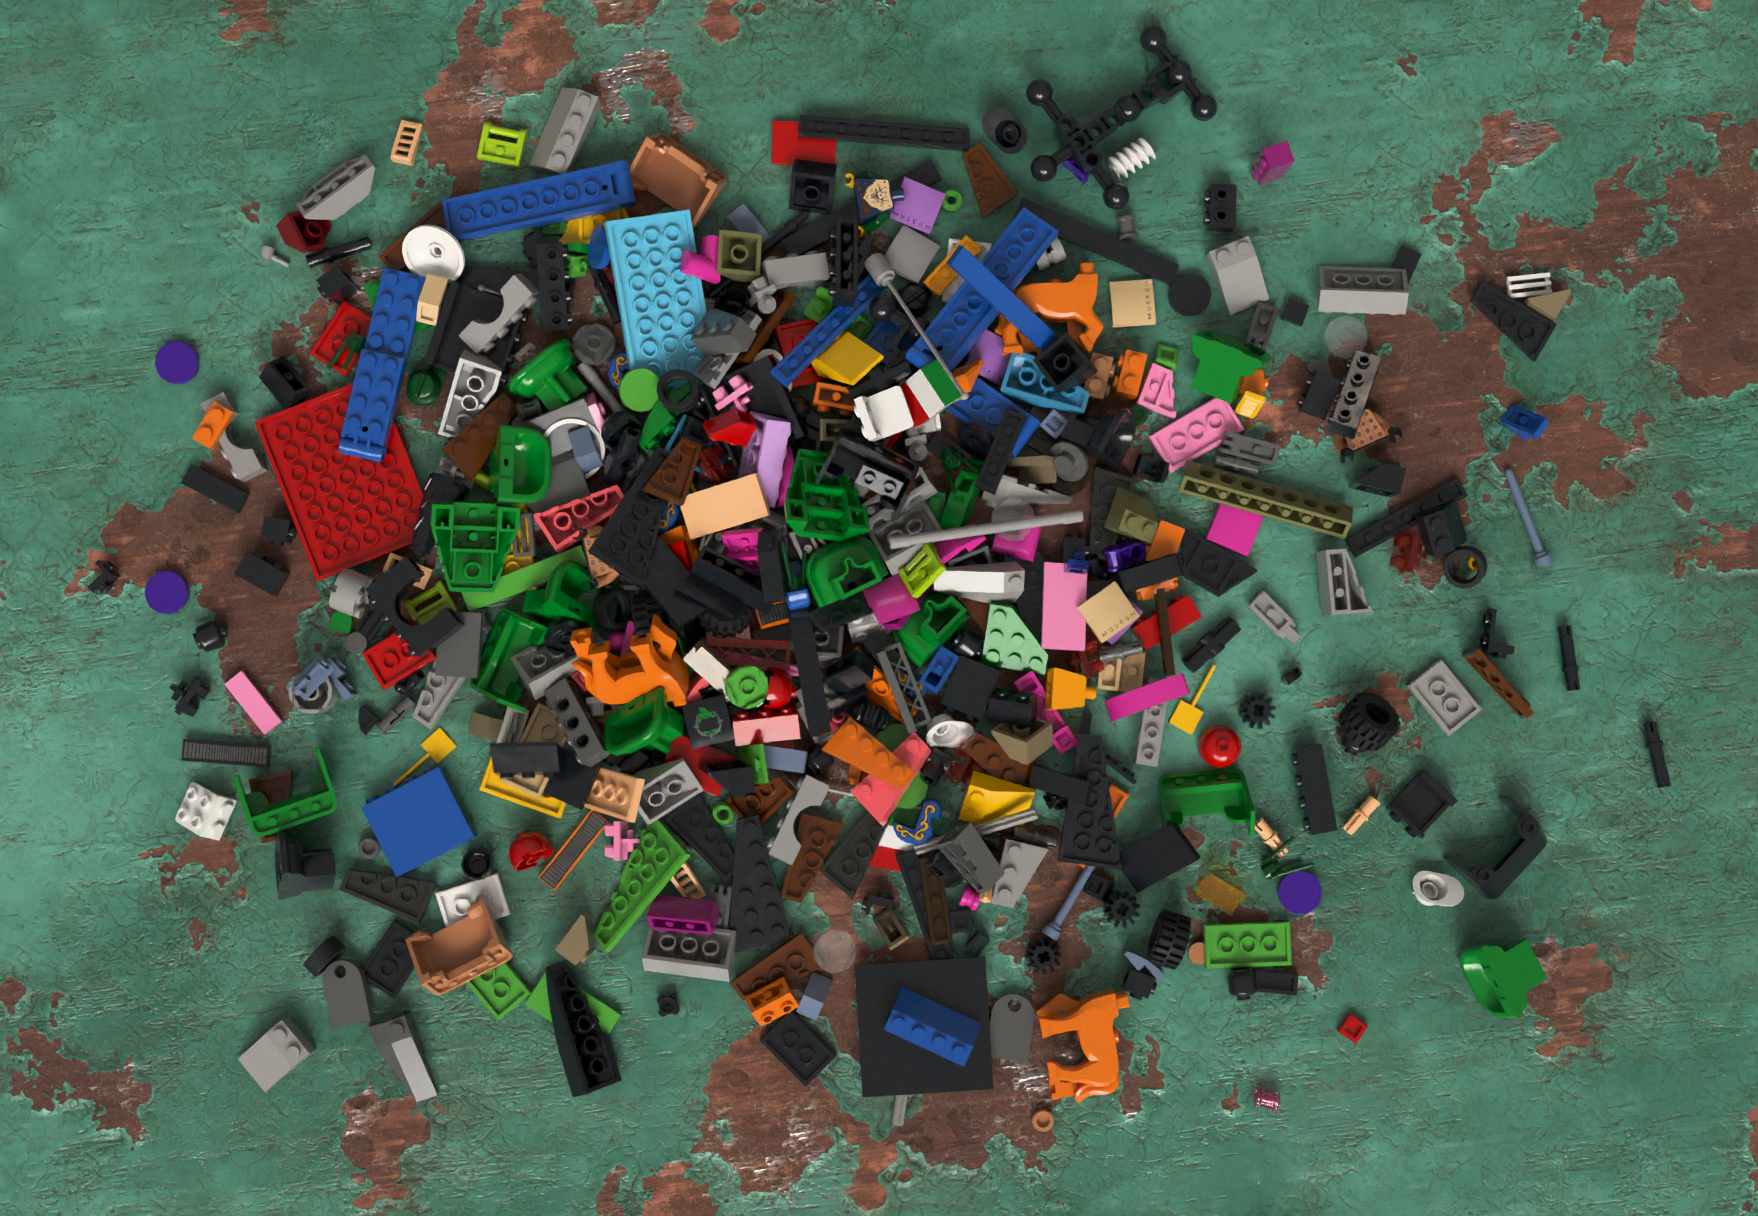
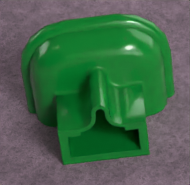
[1190,330,1271,403]
[508,339,590,411]
[488,424,552,504]
[805,535,889,608]
[522,560,603,631]
[891,590,971,667]
[604,688,684,756]
[1459,939,1547,1018]

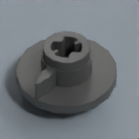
[1048,439,1088,482]

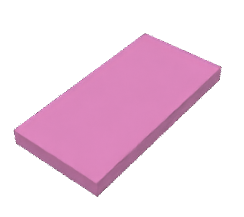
[1148,398,1245,474]
[1041,562,1087,651]

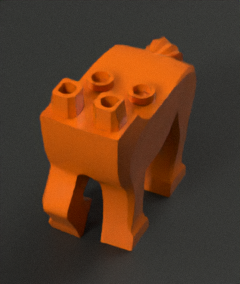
[994,263,1103,357]
[570,615,690,707]
[1036,988,1130,1103]

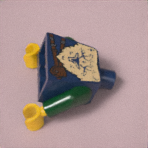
[845,171,905,239]

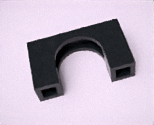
[366,556,464,658]

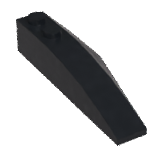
[545,960,622,1097]

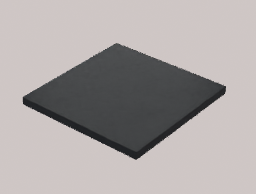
[855,956,994,1097]

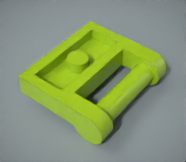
[477,122,528,168]
[898,542,946,599]
[403,580,459,625]

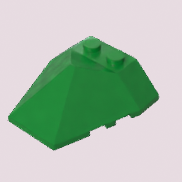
[784,449,870,541]
[430,501,520,593]

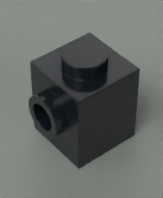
[521,230,548,263]
[260,516,297,546]
[1061,534,1089,564]
[1121,967,1157,1000]

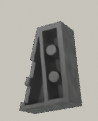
[936,822,1005,893]

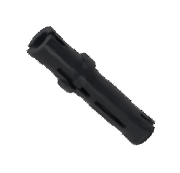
[306,236,372,269]
[587,264,621,324]
[1557,625,1581,691]
[1642,721,1671,788]

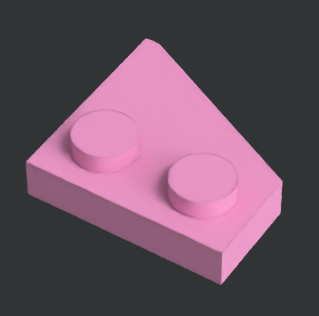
[1136,363,1176,419]
[586,392,606,434]

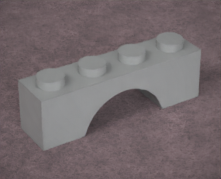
[459,273,540,354]
[201,392,268,482]
[767,775,830,865]

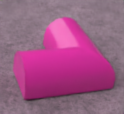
[680,235,721,284]
[991,515,1042,562]

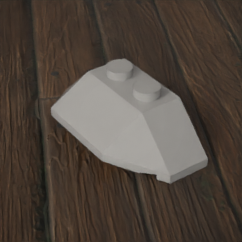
[296,154,375,220]

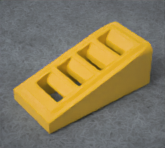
[1234,391,1266,419]

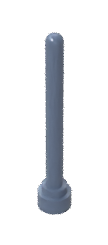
[1505,469,1554,568]
[1042,865,1095,941]

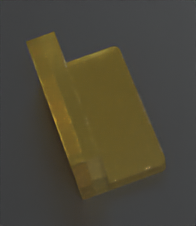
[1194,871,1247,916]

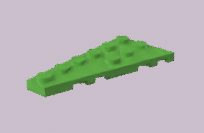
[593,818,691,952]

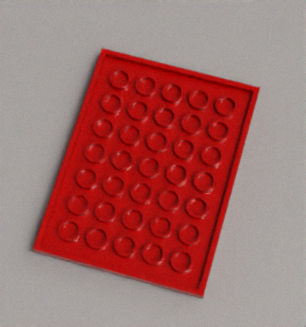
[255,383,424,582]

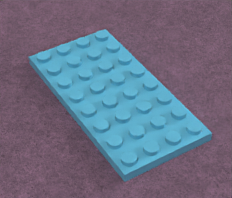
[604,209,707,391]

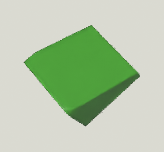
[844,315,873,342]
[1154,344,1179,373]

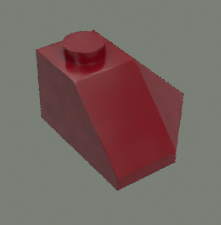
[276,211,332,253]

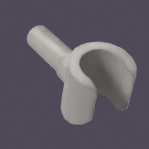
[261,246,290,268]

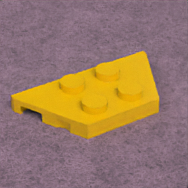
[559,208,629,246]

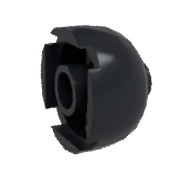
[601,411,644,451]

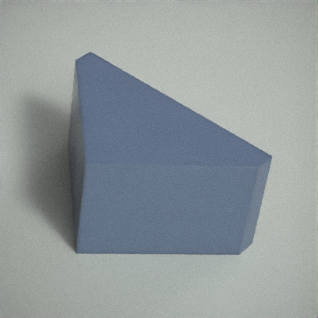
[568,425,604,473]
[796,972,833,1020]

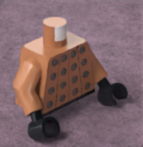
[1333,409,1403,463]
[572,525,620,593]

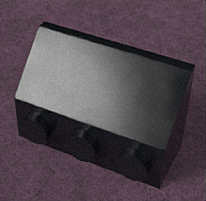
[490,742,563,779]

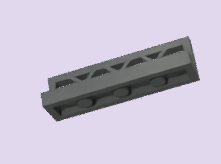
[875,641,932,734]

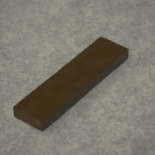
[1153,588,1176,676]
[918,856,953,945]

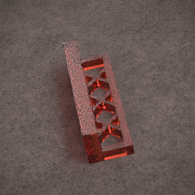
[703,637,791,667]

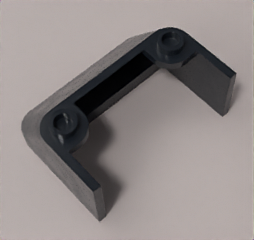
[815,428,919,523]
[1443,795,1547,899]

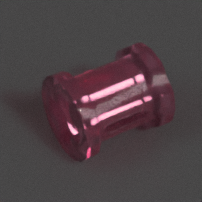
[1253,1088,1280,1113]

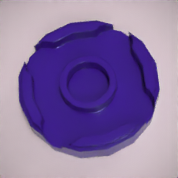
[155,341,199,384]
[145,571,190,614]
[1278,871,1322,914]

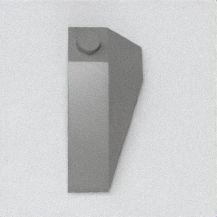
[981,475,1072,508]
[933,561,1025,604]

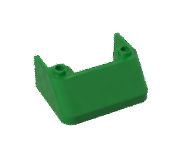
[470,609,551,712]
[233,747,338,837]
[1158,768,1255,837]

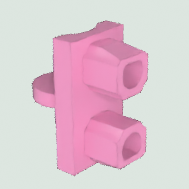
[713,374,754,412]
[605,820,640,861]

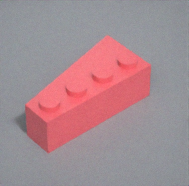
[533,485,625,553]
[850,732,932,827]

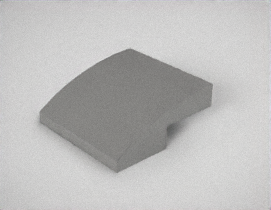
[884,225,940,285]

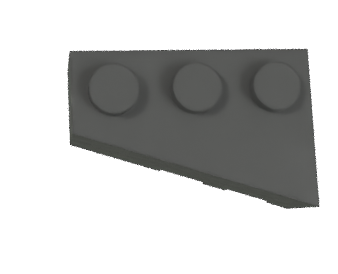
[690,307,757,356]

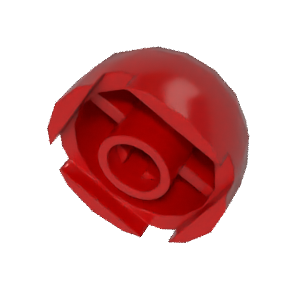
[761,667,797,711]
[1197,725,1242,768]
[508,831,554,871]

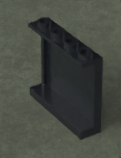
[424,280,530,389]
[699,354,809,467]

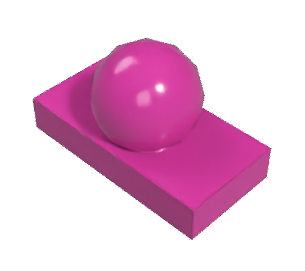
[608,621,636,657]

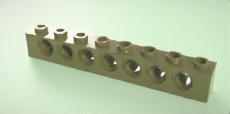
[1178,460,1353,539]

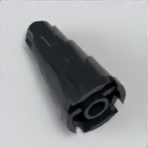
[410,472,470,559]

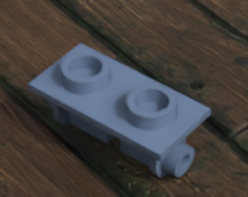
[290,654,335,701]

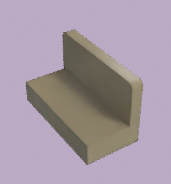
[1008,456,1057,485]

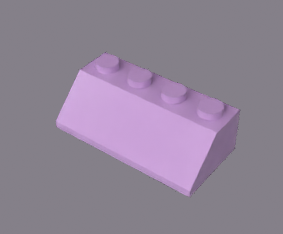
[737,411,791,508]

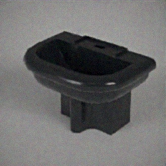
[1061,408,1137,471]
[275,830,336,900]

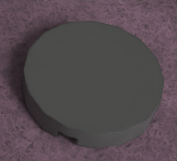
[573,323,616,365]

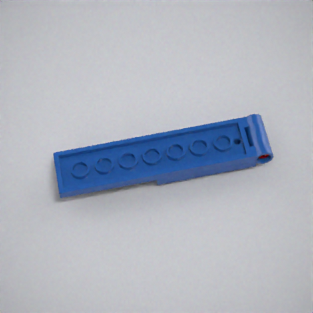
[442,160,636,242]
[905,207,1059,373]
[339,268,426,462]
[864,320,1041,458]

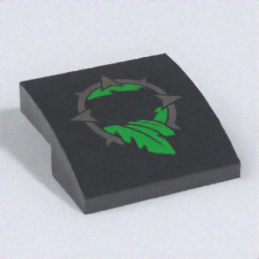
[682,694,734,749]

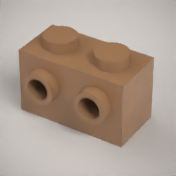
[1082,352,1116,403]

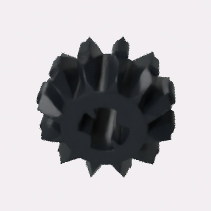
[1238,692,1276,729]
[853,702,890,731]
[1103,890,1140,928]
[1025,937,1062,975]

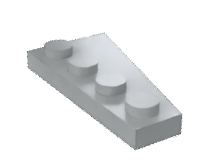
[692,310,762,389]
[413,651,467,729]

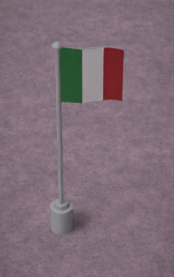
[865,253,969,428]
[755,768,950,872]

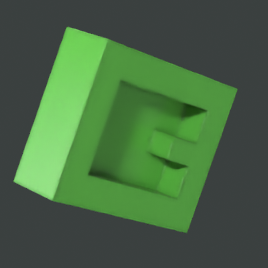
[563,252,588,278]
[803,286,835,324]

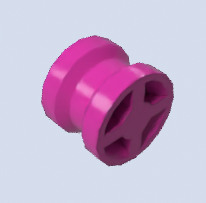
[959,884,980,911]

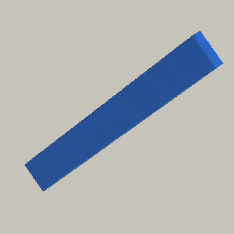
[947,245,1059,352]
[770,274,897,387]

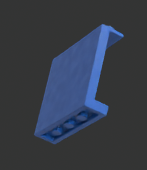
[361,765,478,877]

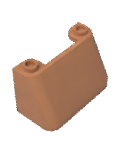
[630,133,729,228]
[405,900,513,995]

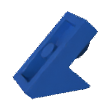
[1500,405,1550,441]
[918,646,959,694]

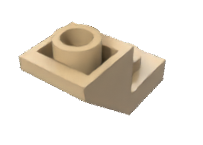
[416,273,449,326]

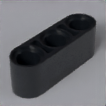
[1117,553,1184,593]

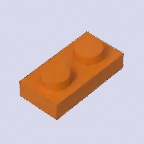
[192,401,235,450]

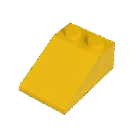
[811,331,884,385]
[958,770,1036,826]

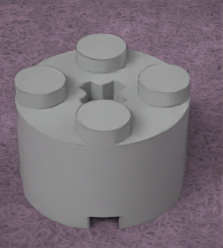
[329,568,376,619]
[289,672,339,714]

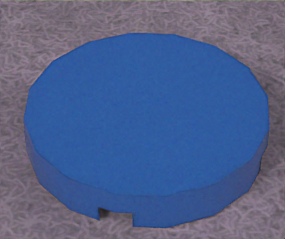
[588,226,610,269]

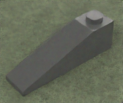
[369,1012,438,1102]

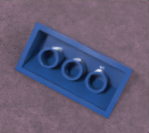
[884,986,981,1067]

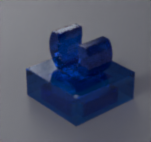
[1064,550,1090,574]

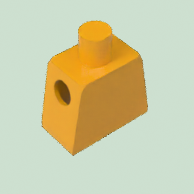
[1045,668,1096,711]

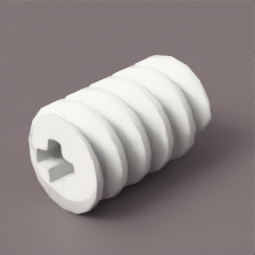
[1108,138,1156,183]

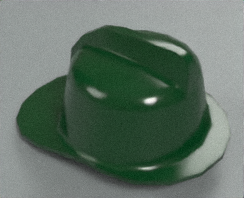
[406,358,447,407]

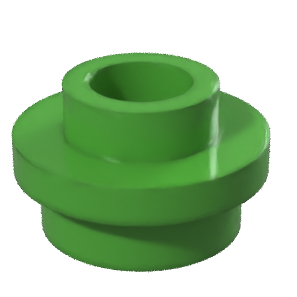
[942,189,962,211]
[713,803,735,824]

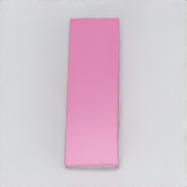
[225,671,283,735]

